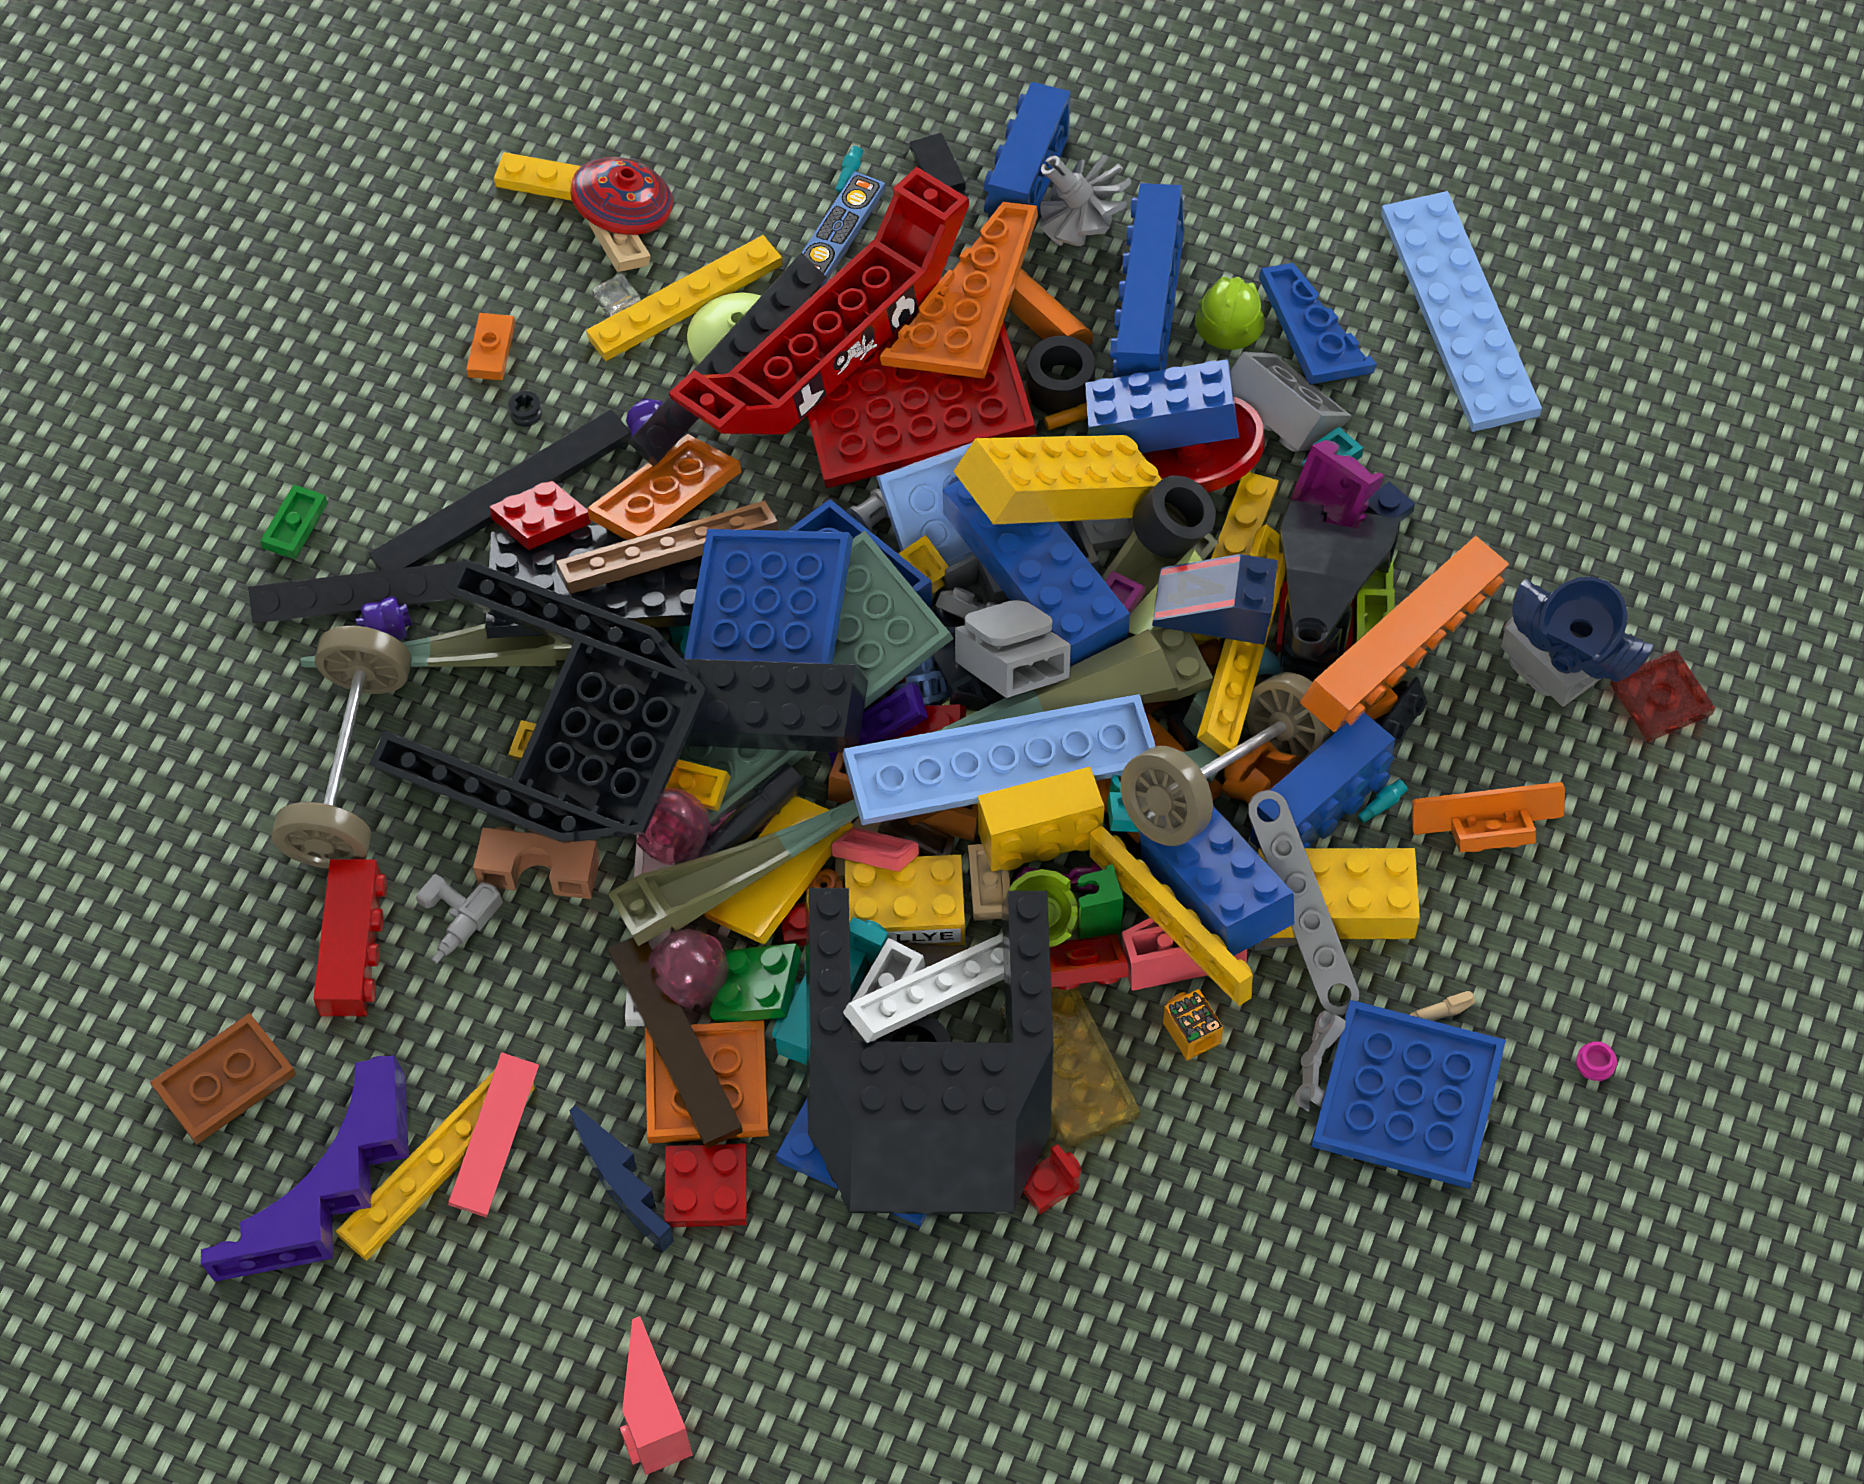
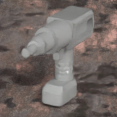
[416,874,503,964]

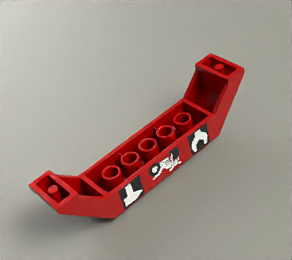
[669,166,969,434]

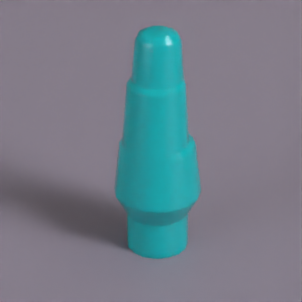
[835,146,864,193]
[1358,779,1408,823]

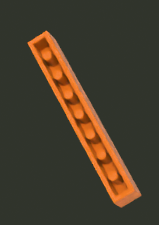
[1299,536,1509,733]

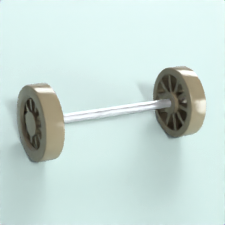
[271,626,412,869]
[1121,672,1336,846]

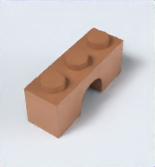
[473,826,600,899]

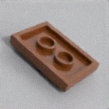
[150,1013,296,1145]

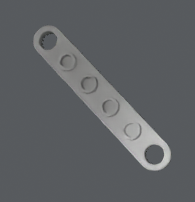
[1247,790,1359,1015]

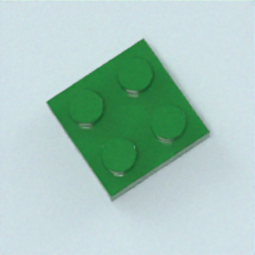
[710,943,802,1023]

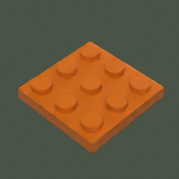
[645,1020,769,1144]

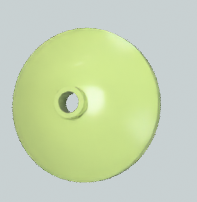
[687,292,761,365]

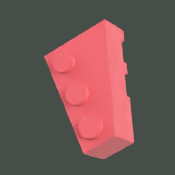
[1122,918,1247,991]

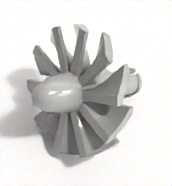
[1040,155,1131,246]

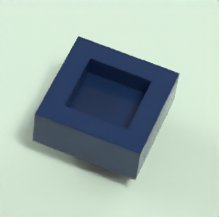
[1365,481,1415,522]

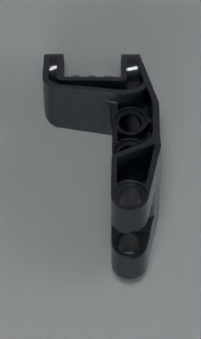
[1279,499,1401,682]

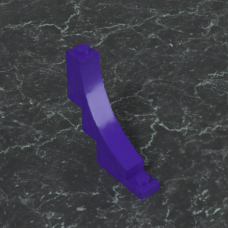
[201,1055,409,1282]

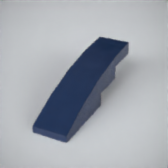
[569,1105,674,1253]

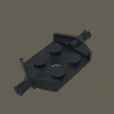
[932,607,1006,711]

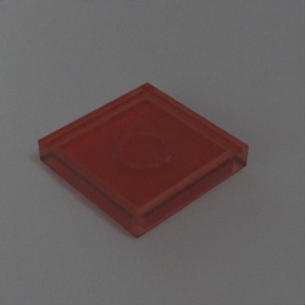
[1610,650,1715,742]

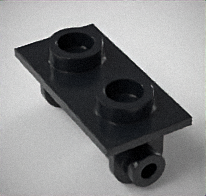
[1374,677,1428,748]

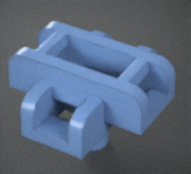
[894,656,951,706]

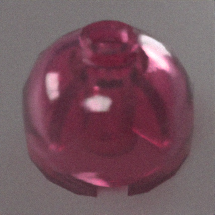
[636,787,710,865]
[648,928,729,1009]

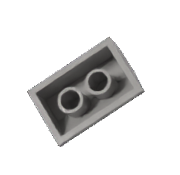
[1230,352,1352,452]

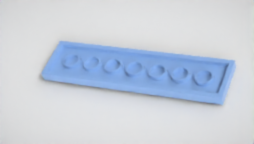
[1381,191,1542,432]
[843,694,1156,825]

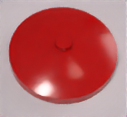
[1141,396,1265,493]

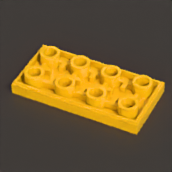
[704,795,853,945]

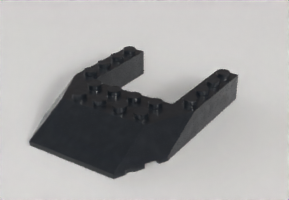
[369,558,708,843]
[805,888,1053,1214]

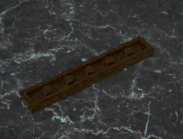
[608,937,743,1149]

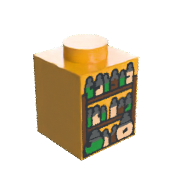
[1163,989,1223,1061]

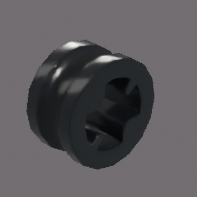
[508,391,542,427]

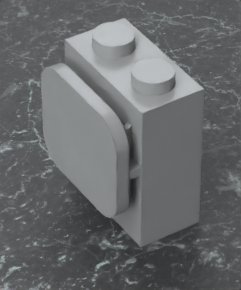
[955,600,1071,698]
[1501,617,1601,707]

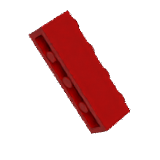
[313,859,387,1017]

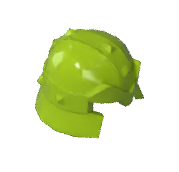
[1195,276,1265,350]
[1005,869,1079,947]

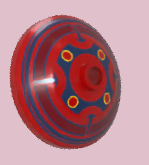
[570,157,673,235]

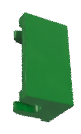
[1077,864,1123,939]

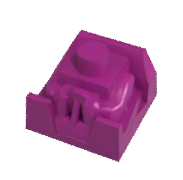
[1289,440,1385,528]

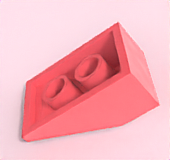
[619,1316,693,1475]

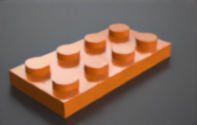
[587,434,741,540]

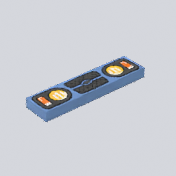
[802,171,885,288]

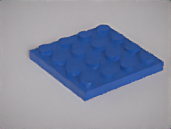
[684,529,853,664]
[1311,1000,1506,1189]

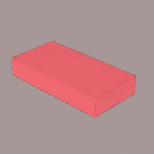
[832,827,919,872]

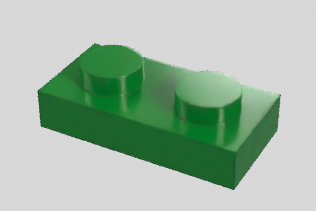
[260,484,328,559]

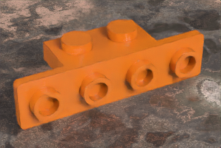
[1412,782,1565,852]

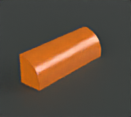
[1008,269,1093,346]

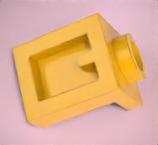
[898,535,949,594]

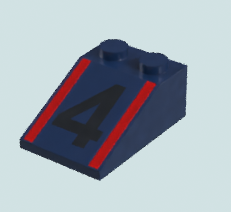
[1152,554,1278,645]

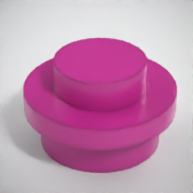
[1576,1042,1617,1081]

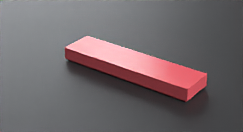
[448,1052,539,1218]

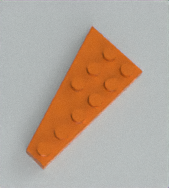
[880,202,1038,379]

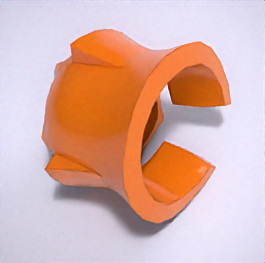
[1223,741,1303,805]

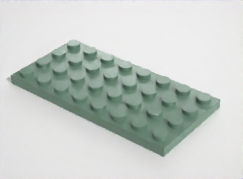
[678,530,954,827]

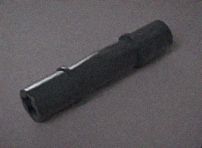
[678,762,807,864]

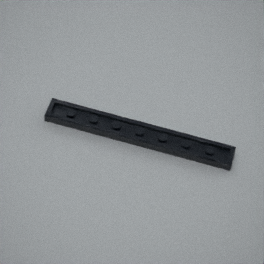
[369,409,631,571]

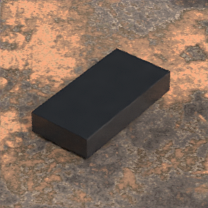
[910,132,965,192]

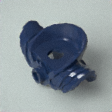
[1512,577,1654,682]

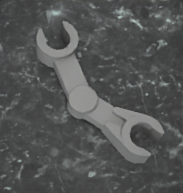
[1295,1010,1346,1112]

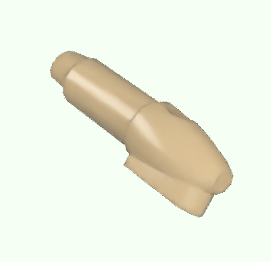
[1409,991,1475,1021]

